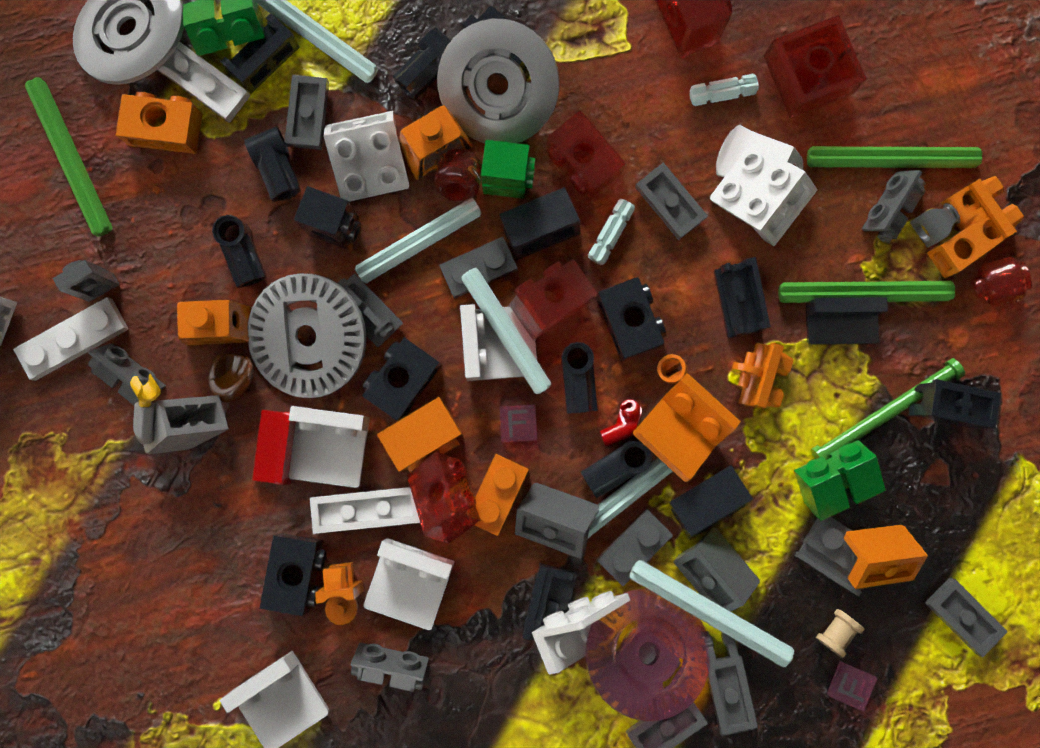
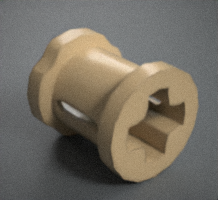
[815,609,865,658]

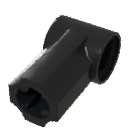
[393,28,451,100]
[244,126,301,202]
[212,215,267,288]
[561,342,598,414]
[580,441,652,498]

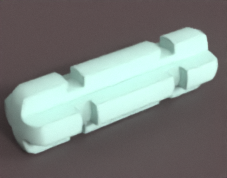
[690,74,759,106]
[588,199,635,265]

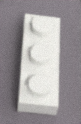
[157,42,250,123]
[13,297,128,381]
[310,486,422,534]

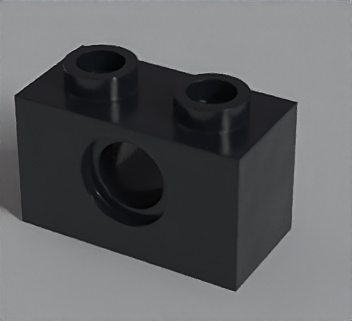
[294,186,361,249]
[596,277,667,362]
[362,337,442,421]
[259,533,326,616]

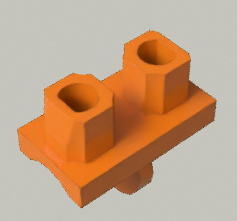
[731,343,794,408]
[315,562,364,625]

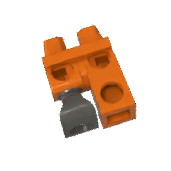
[910,176,1024,279]

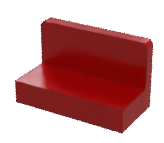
[252,410,296,485]

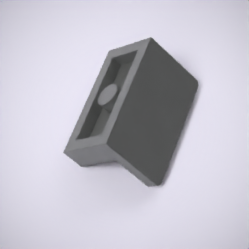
[515,483,599,559]
[673,527,760,612]

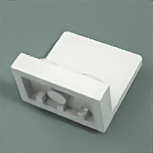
[323,111,409,201]
[710,143,818,246]
[460,304,537,381]
[289,406,370,488]
[364,538,455,630]
[532,591,630,674]
[219,651,330,748]

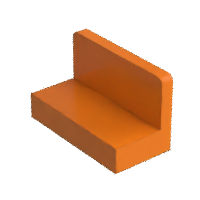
[844,525,928,589]

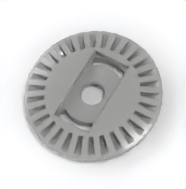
[73,0,184,85]
[437,19,560,143]
[248,273,366,398]

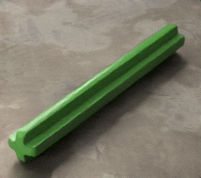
[25,77,113,237]
[807,146,982,168]
[778,281,955,303]

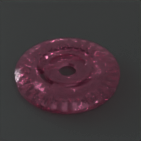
[585,588,710,721]

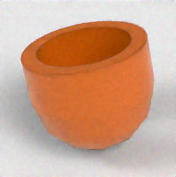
[657,354,688,384]

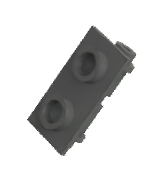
[862,170,926,243]
[337,273,403,348]
[88,343,166,406]
[351,643,429,692]

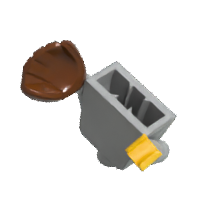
[130,353,254,454]

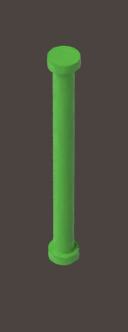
[811,358,965,460]

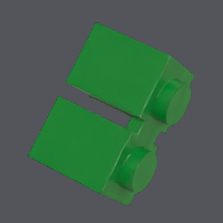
[183,0,265,56]
[481,140,535,199]
[794,440,886,521]

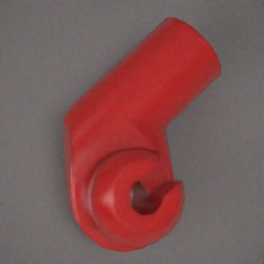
[599,399,642,447]

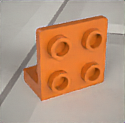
[633,373,741,482]

